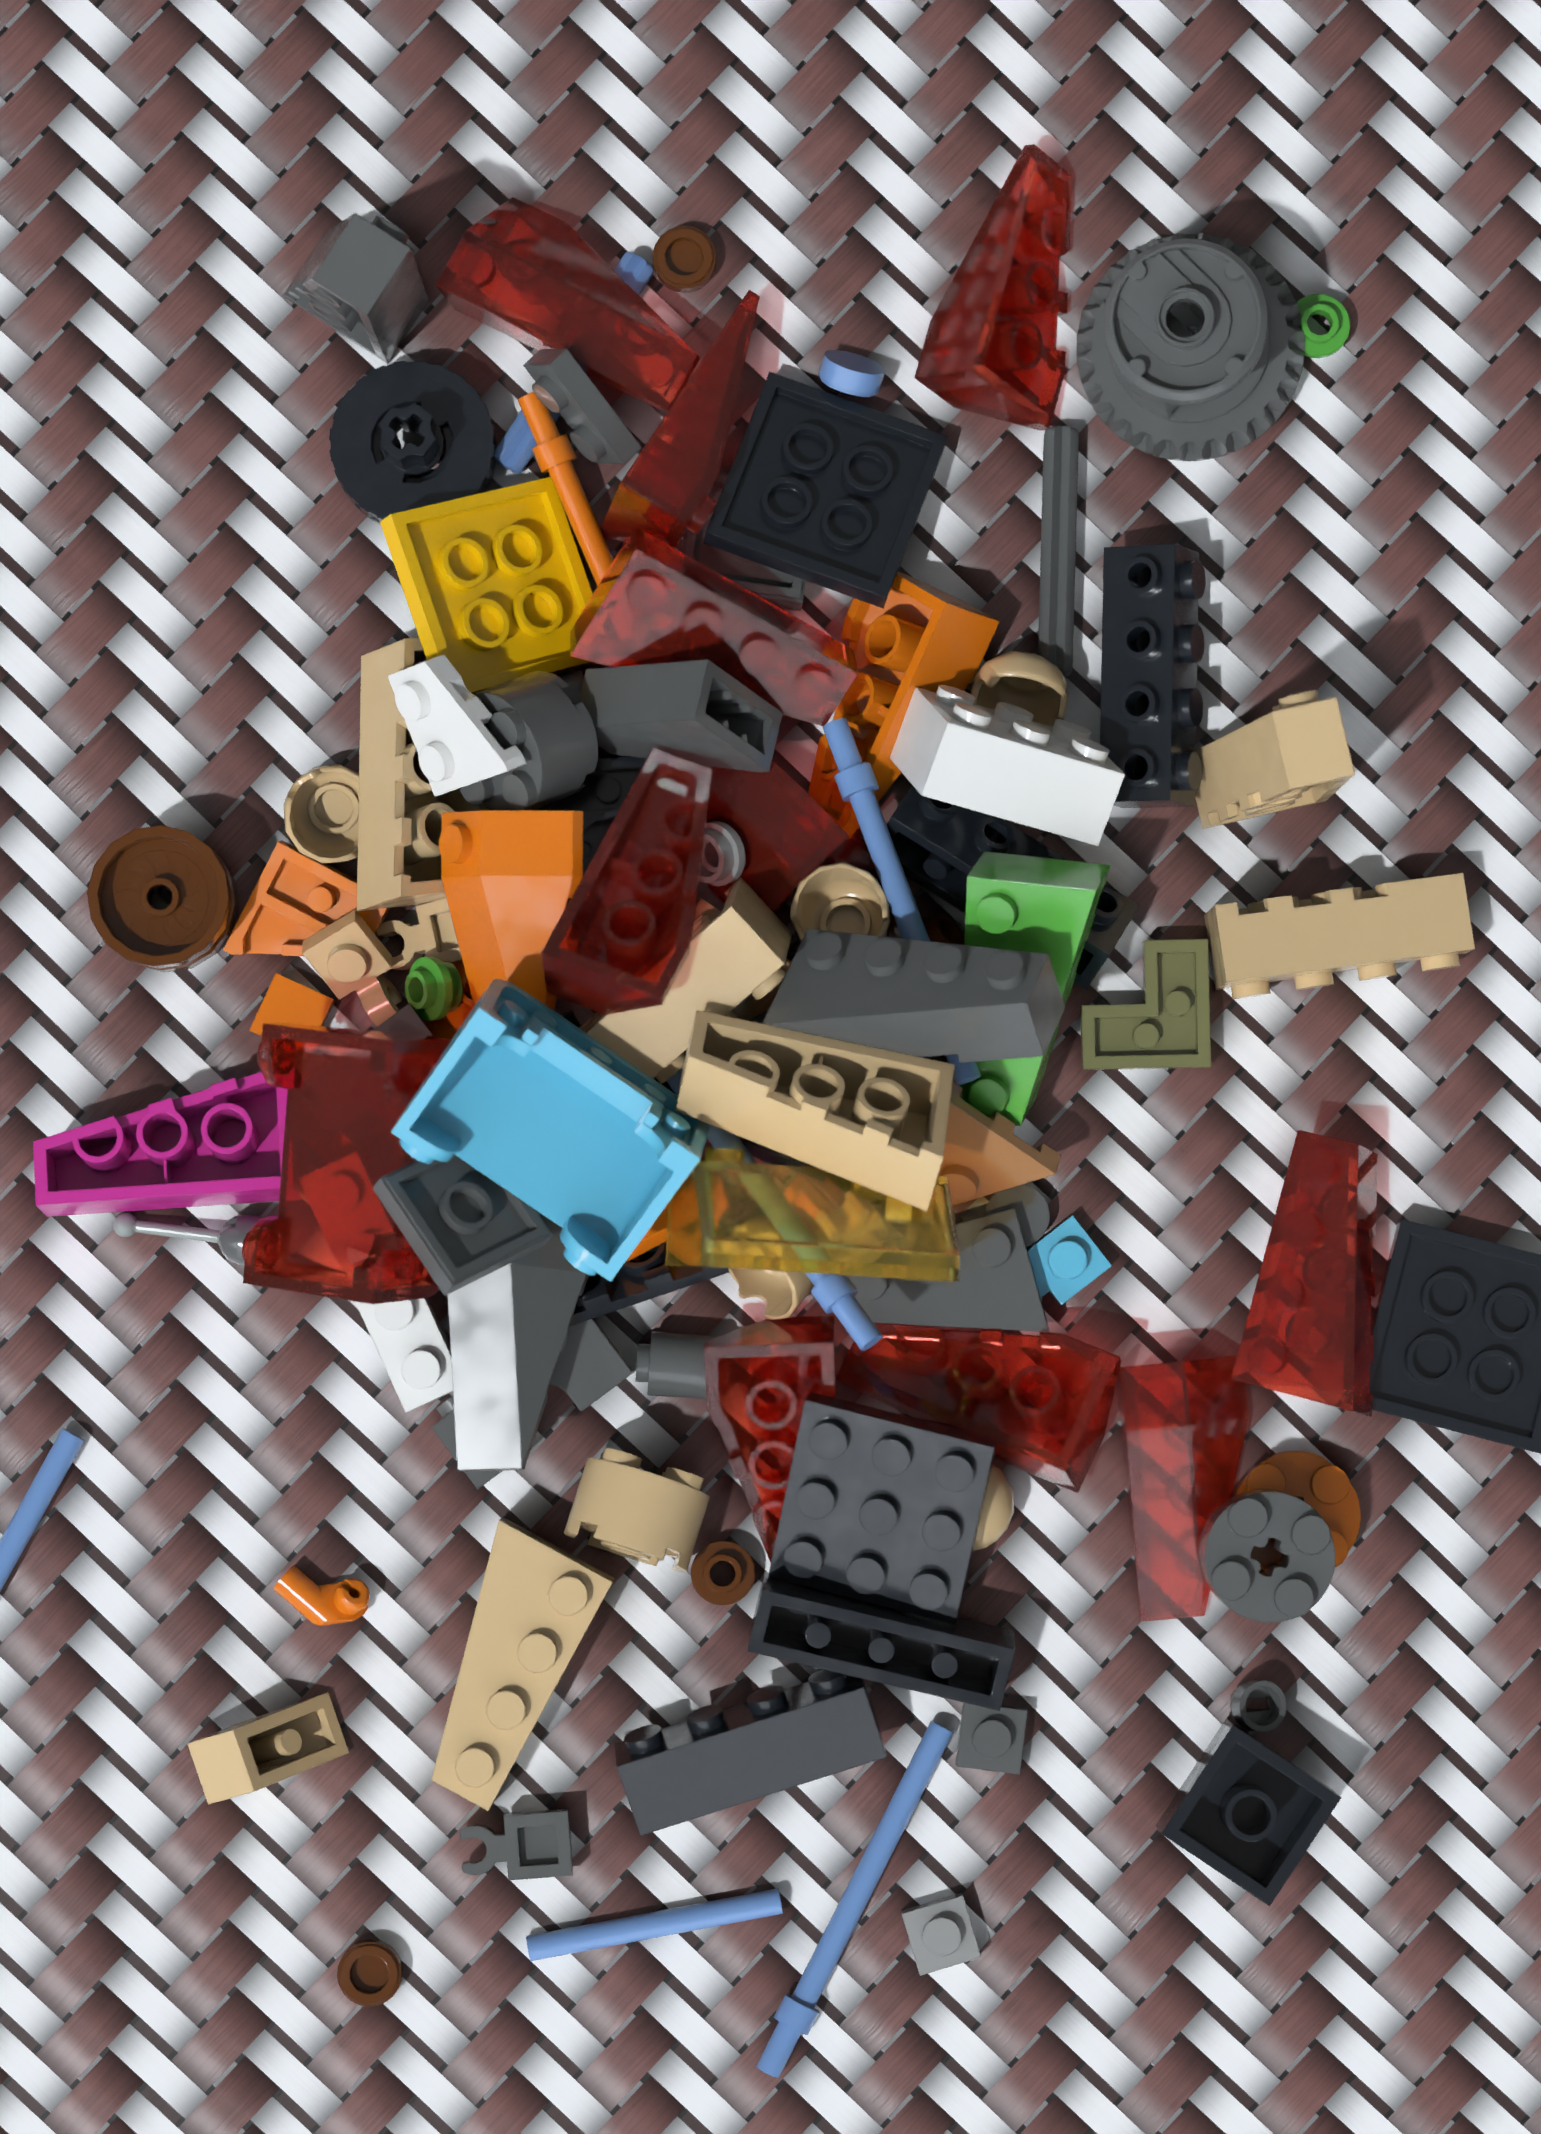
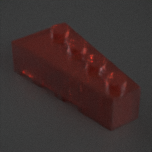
[570,526,858,726]
[1231,1130,1378,1417]

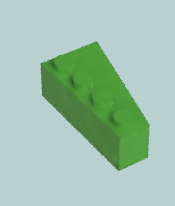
[959,851,1111,1126]

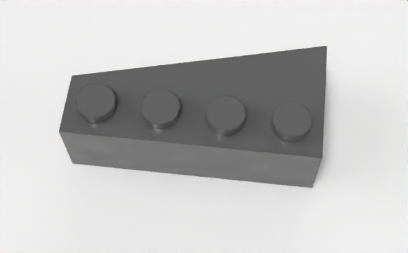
[283,213,429,364]
[762,929,1065,1063]

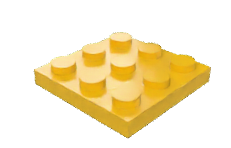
[380,477,614,695]

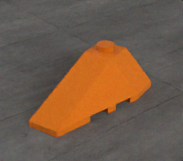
[804,571,999,839]
[439,810,583,1011]

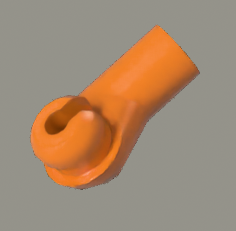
[273,1565,370,1626]

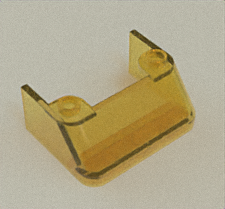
[665,1148,961,1282]

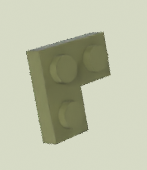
[1080,939,1211,1070]

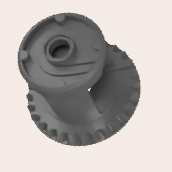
[1077,233,1305,461]

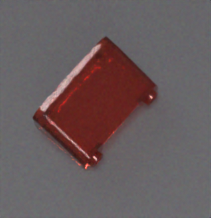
[242,1023,452,1304]

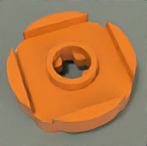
[1233,1451,1361,1571]

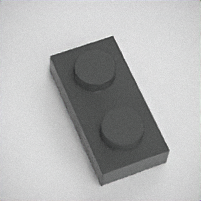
[523,349,642,464]

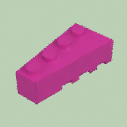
[33,1061,302,1217]

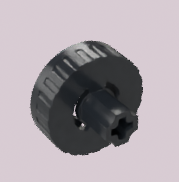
[329,360,497,525]

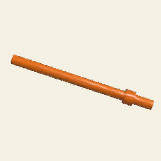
[517,392,658,666]

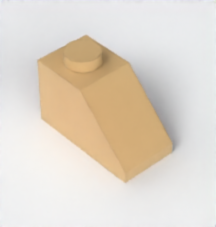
[187,1692,349,1805]

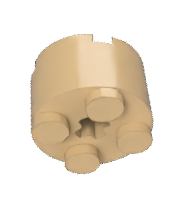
[564,1448,710,1572]

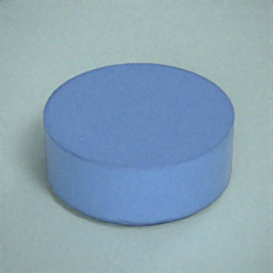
[818,350,885,397]

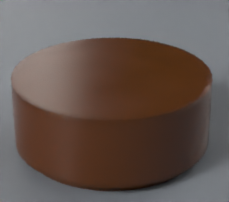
[653,226,716,293]
[337,1939,403,2007]

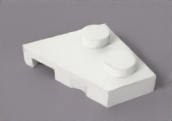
[388,654,526,797]

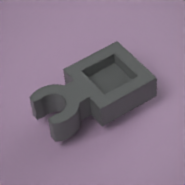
[459,1809,574,1881]

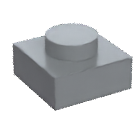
[901,1893,982,1976]

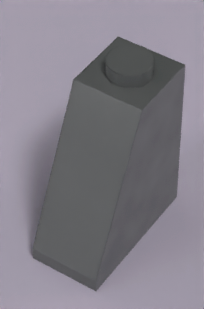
[578,660,782,773]

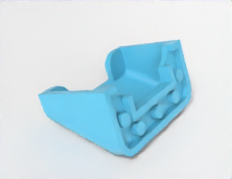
[391,979,710,1282]

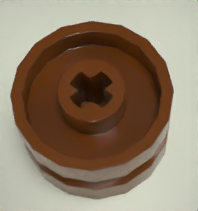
[87,825,239,972]

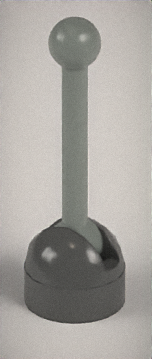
[113,1212,268,1268]

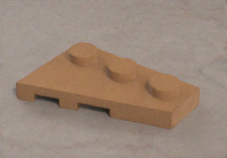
[935,1082,1061,1206]

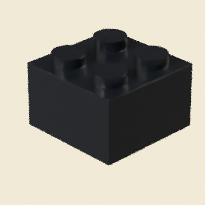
[1156,1719,1341,1906]

